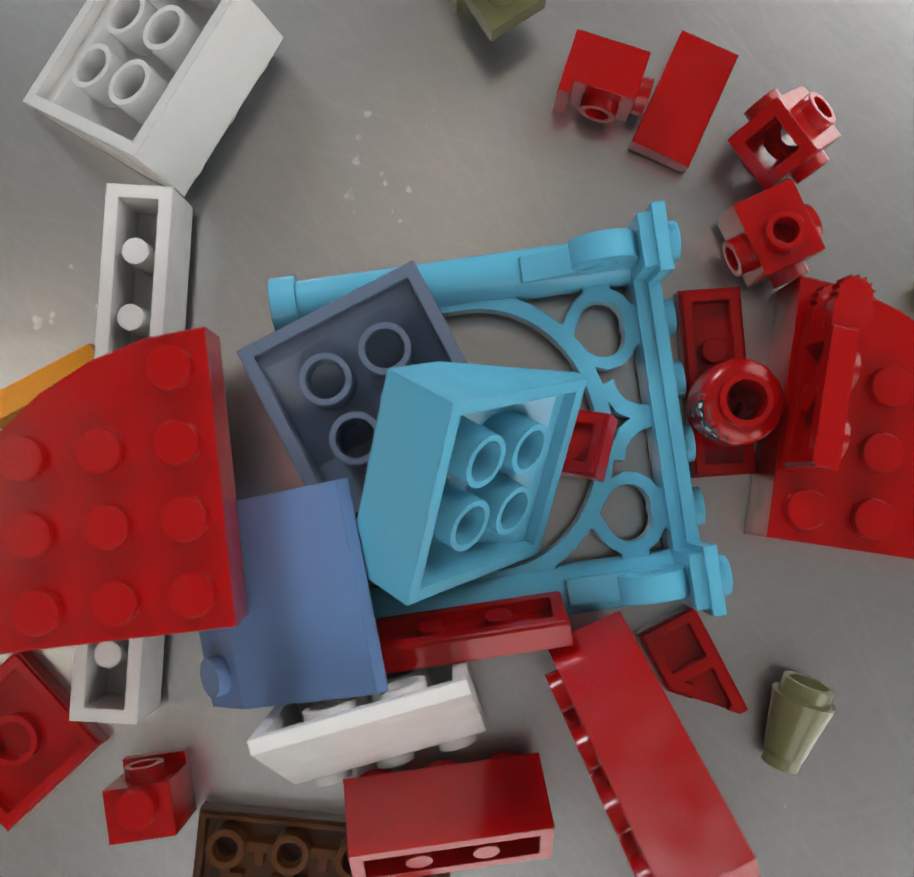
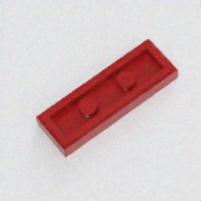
[673,286,756,478]
[375,591,573,674]

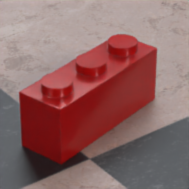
[343,751,555,877]

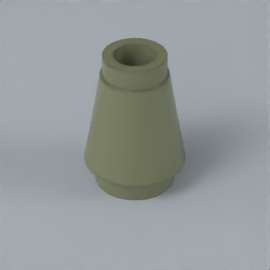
[761,671,836,774]

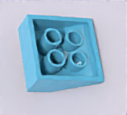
[356,361,588,606]

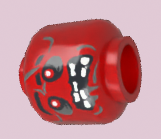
[688,359,784,446]

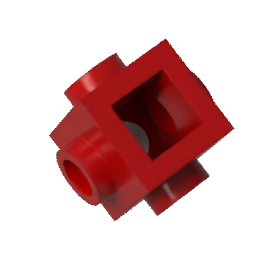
[727,86,841,190]
[716,178,826,289]

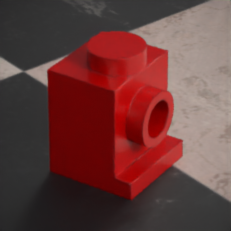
[552,29,654,123]
[102,747,197,846]

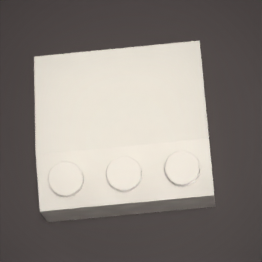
[22,0,284,196]
[247,661,487,787]

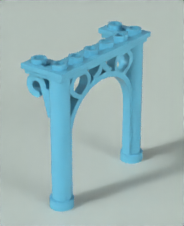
[268,200,733,618]

